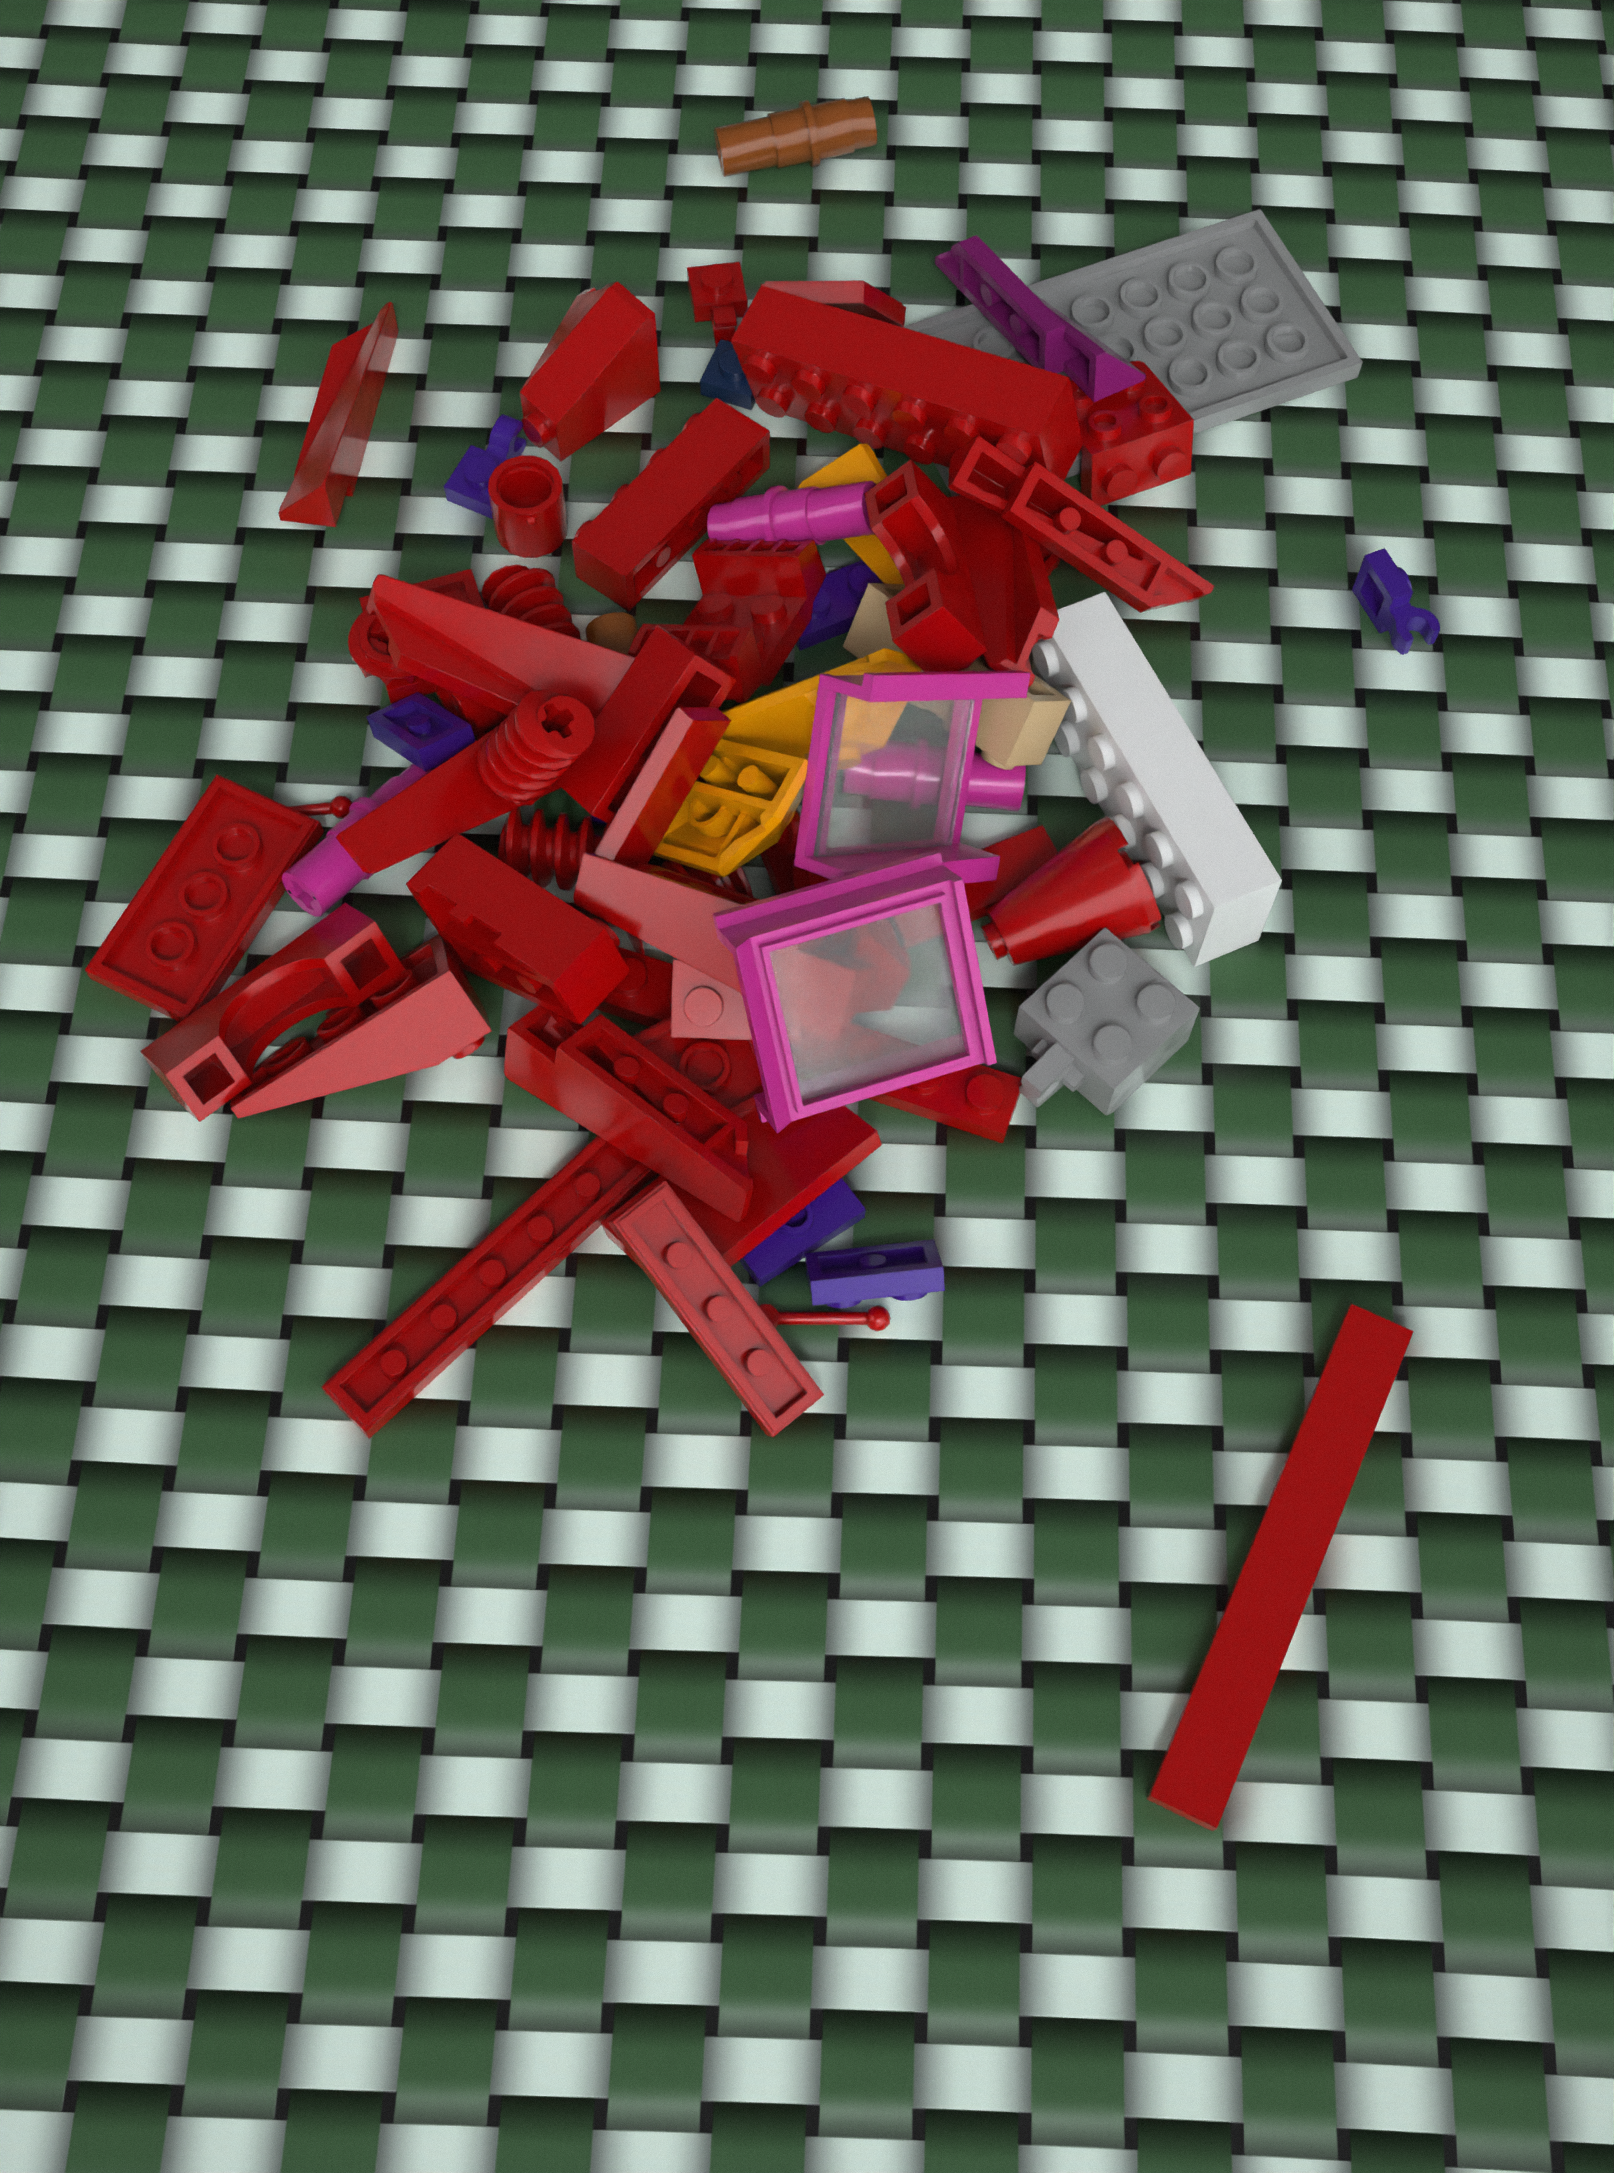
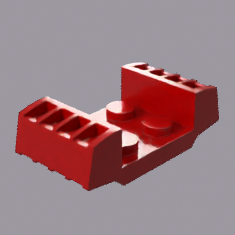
[628,538,826,703]

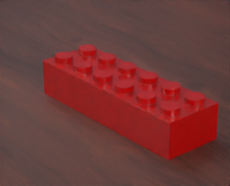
[731,285,1083,481]

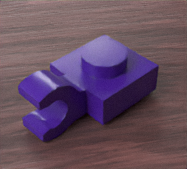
[444,414,527,519]
[1352,548,1440,655]

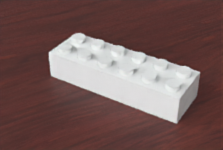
[1032,592,1282,967]

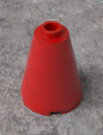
[981,816,1161,966]

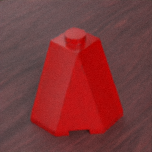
[520,281,661,462]

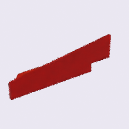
[504,1005,754,1222]

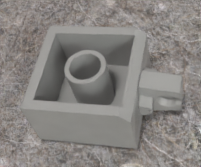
[1013,927,1200,1116]

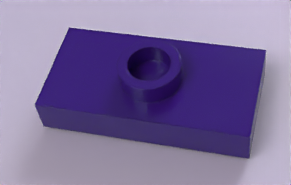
[739,1178,866,1287]

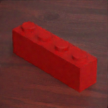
[572,398,770,611]

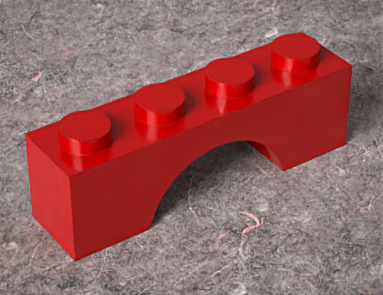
[864,459,988,672]
[140,903,405,1122]

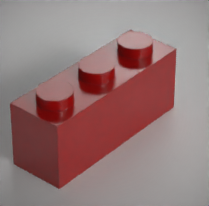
[556,625,737,824]

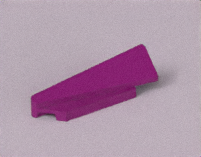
[935,235,1146,402]

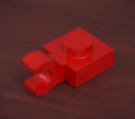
[687,262,748,347]

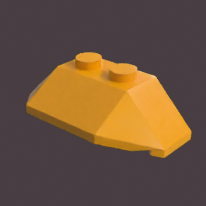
[721,648,922,769]
[653,739,808,877]

